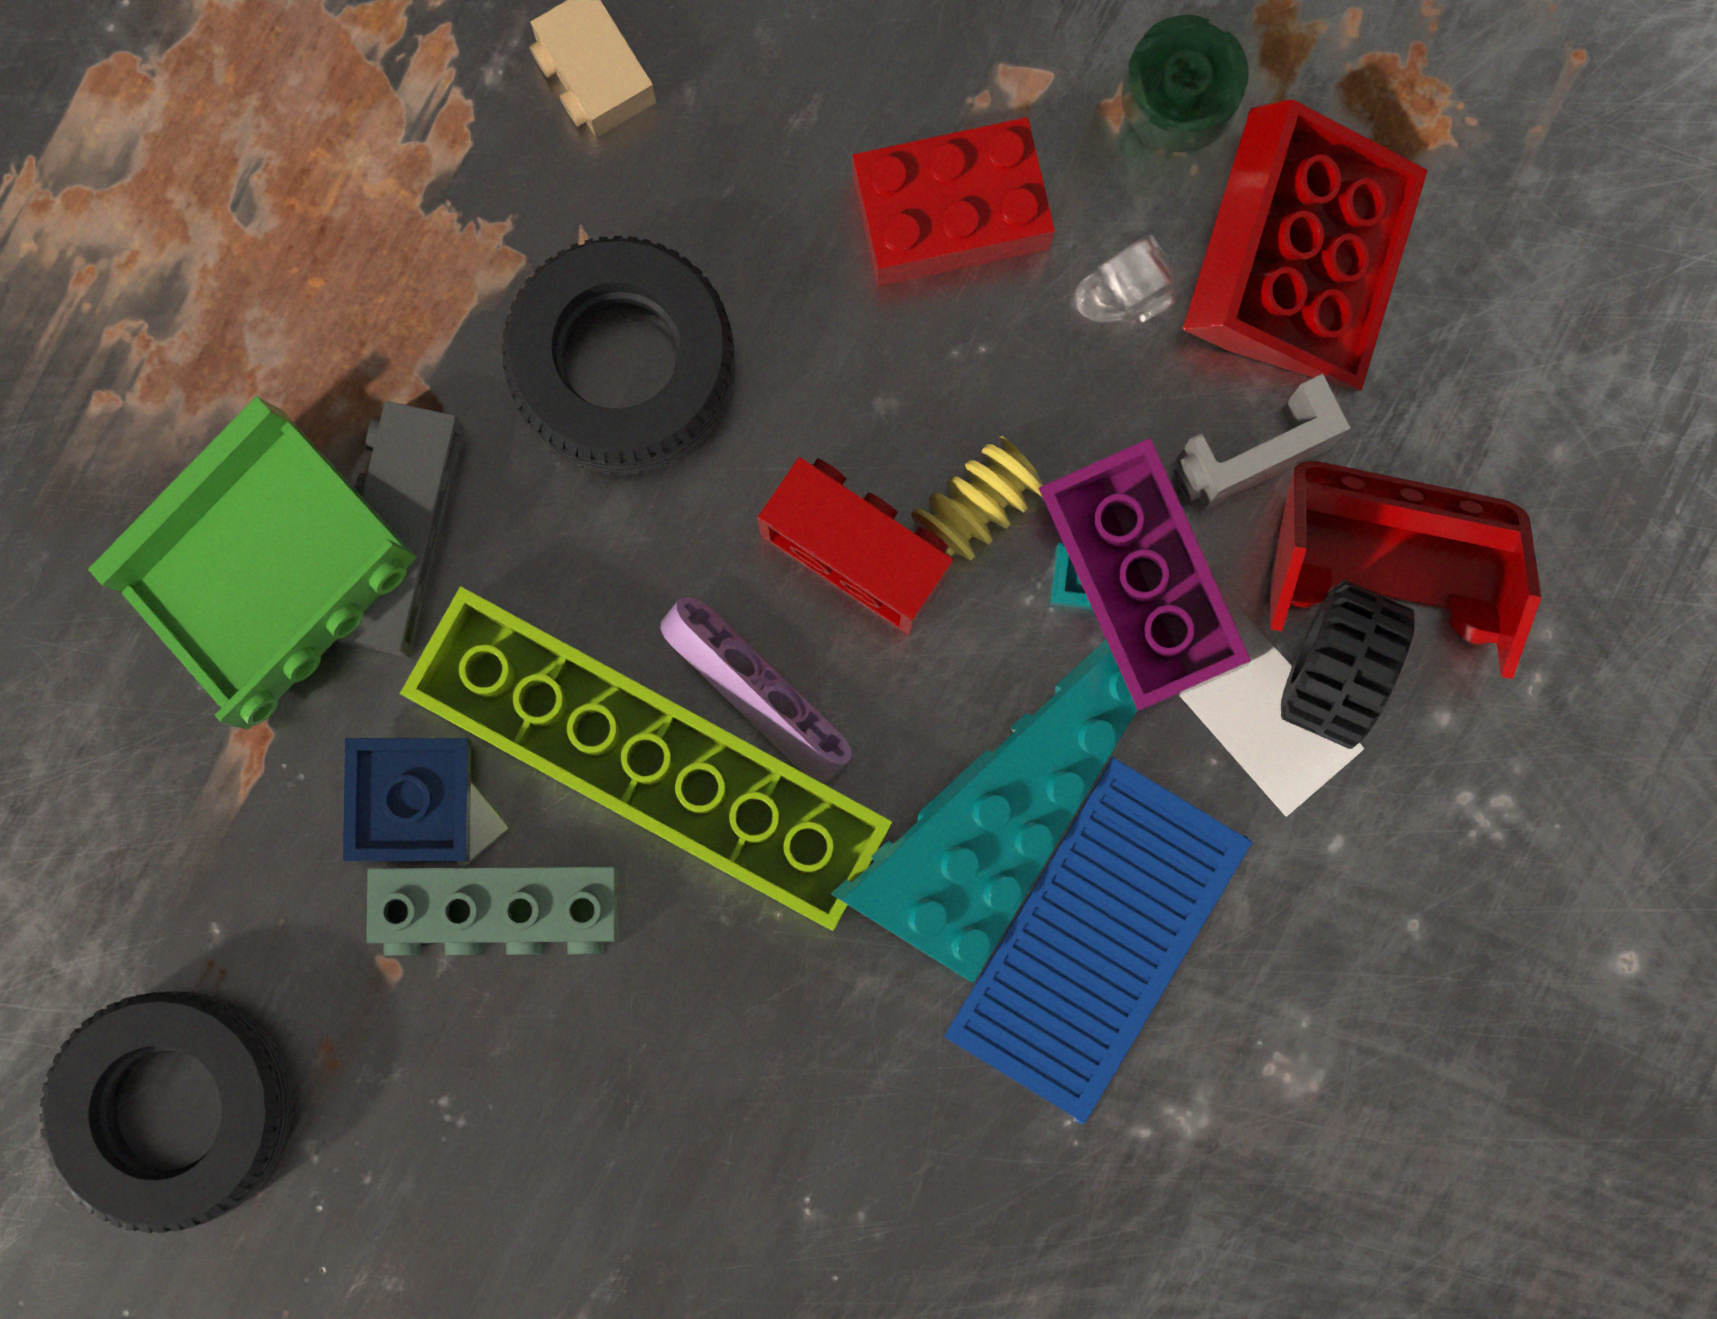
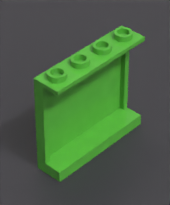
[88,396,417,730]

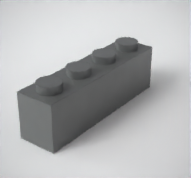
[336,401,464,658]

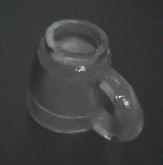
[1074,234,1181,323]

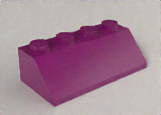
[1039,438,1251,711]

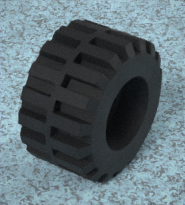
[1281,579,1415,749]

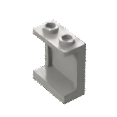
[1174,373,1351,512]

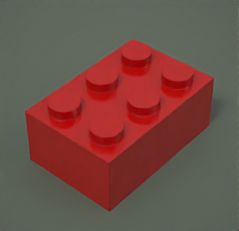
[852,117,1055,287]
[757,457,954,635]

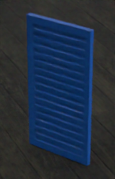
[944,757,1253,1124]

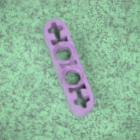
[660,596,852,783]

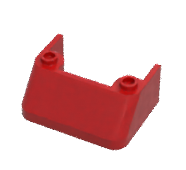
[1270,461,1542,679]

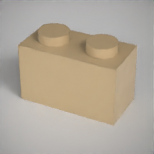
[529,0,657,138]

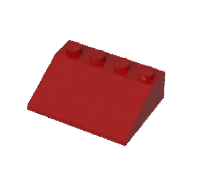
[1182,99,1428,391]

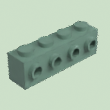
[366,867,619,956]

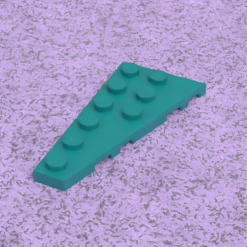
[831,639,1137,983]

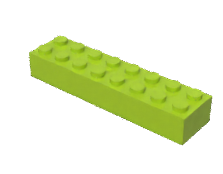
[399,586,892,932]

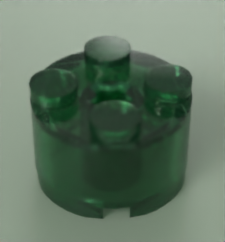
[1121,15,1249,152]

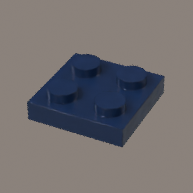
[343,738,471,862]

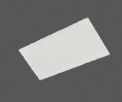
[1179,580,1365,817]

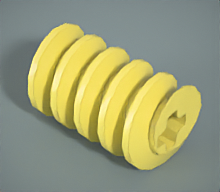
[911,436,1043,561]

